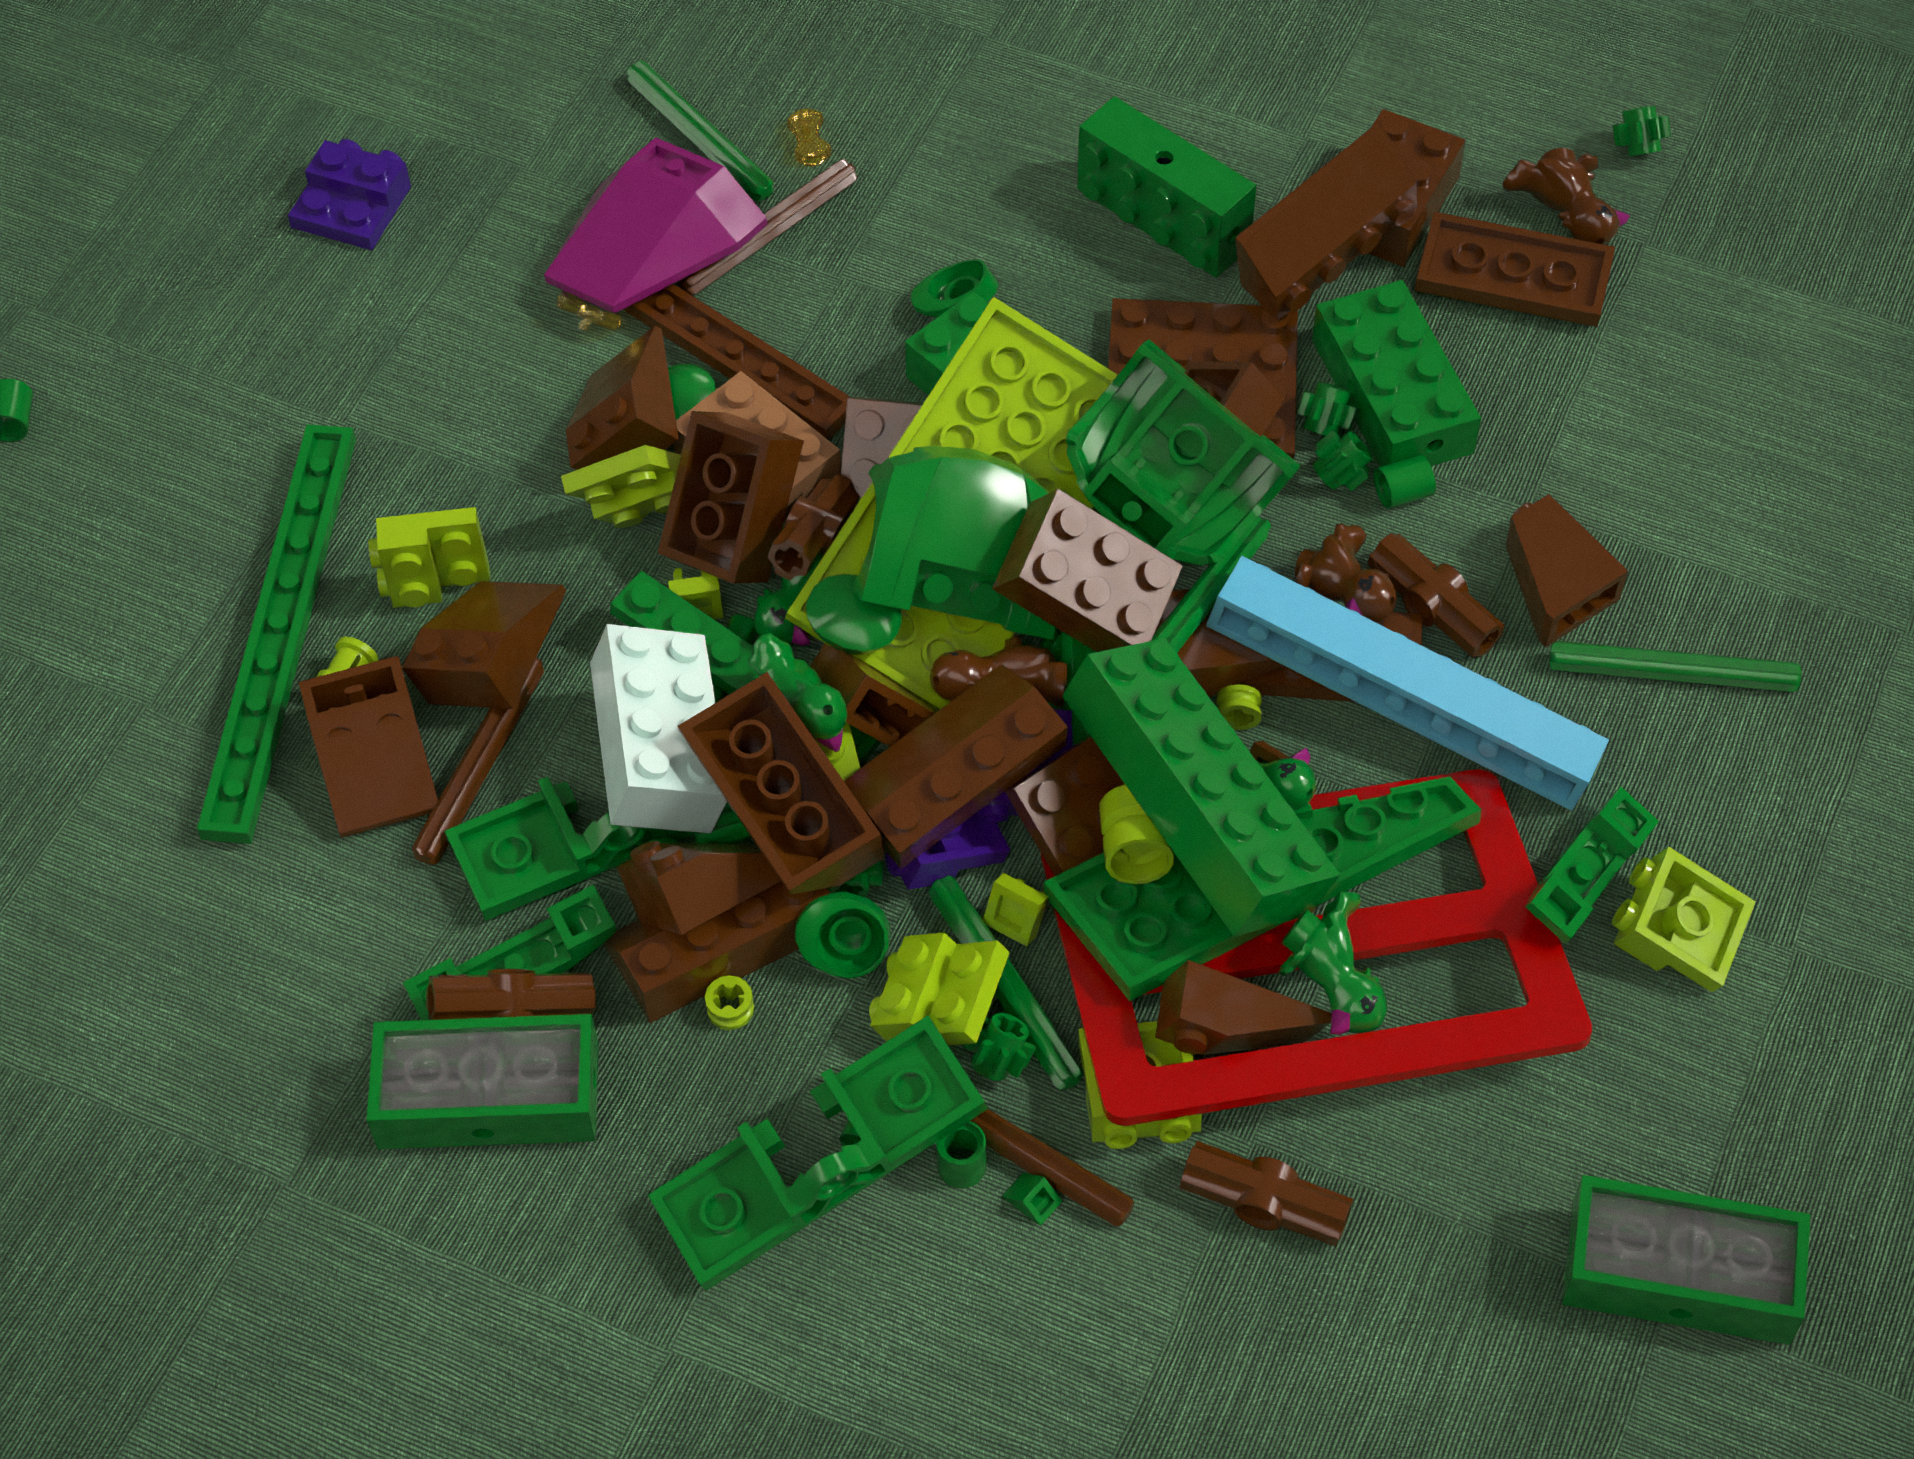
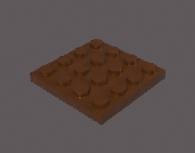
[1108,298,1298,460]

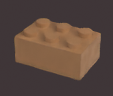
[673,371,841,523]

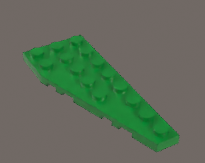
[1044,776,1481,1001]

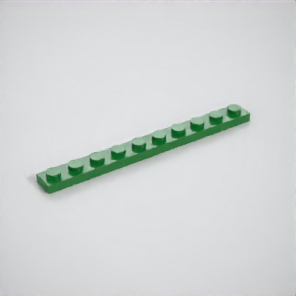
[197,424,356,844]

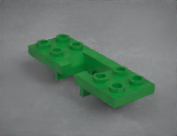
[444,776,732,921]
[648,1015,988,1291]

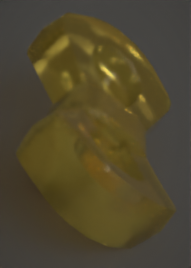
[787,108,832,166]
[556,291,621,331]

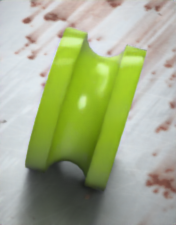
[1217,684,1262,730]
[705,975,754,1030]

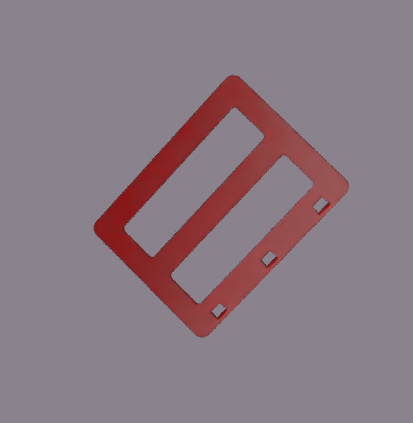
[1041,769,1592,1126]

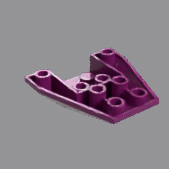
[544,137,768,313]

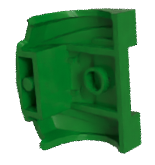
[1066,339,1301,566]
[853,446,1056,640]

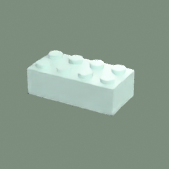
[590,624,727,833]

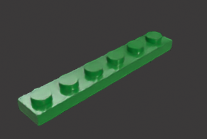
[610,570,881,767]

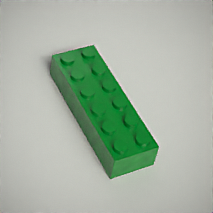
[1062,638,1340,937]

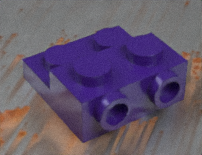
[288,139,411,251]
[885,812,1010,890]

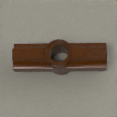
[767,474,859,580]
[1368,533,1505,658]
[426,969,595,1020]
[1180,1141,1354,1247]

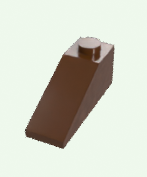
[1155,960,1332,1055]

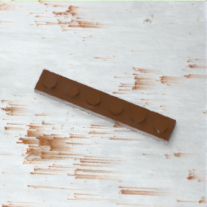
[623,284,850,440]

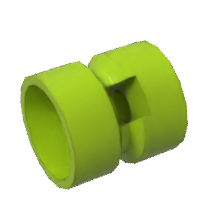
[1099,785,1174,884]

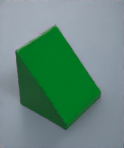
[1001,1172,1063,1226]

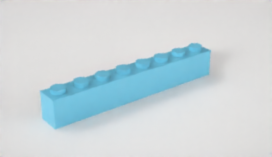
[1206,556,1609,811]

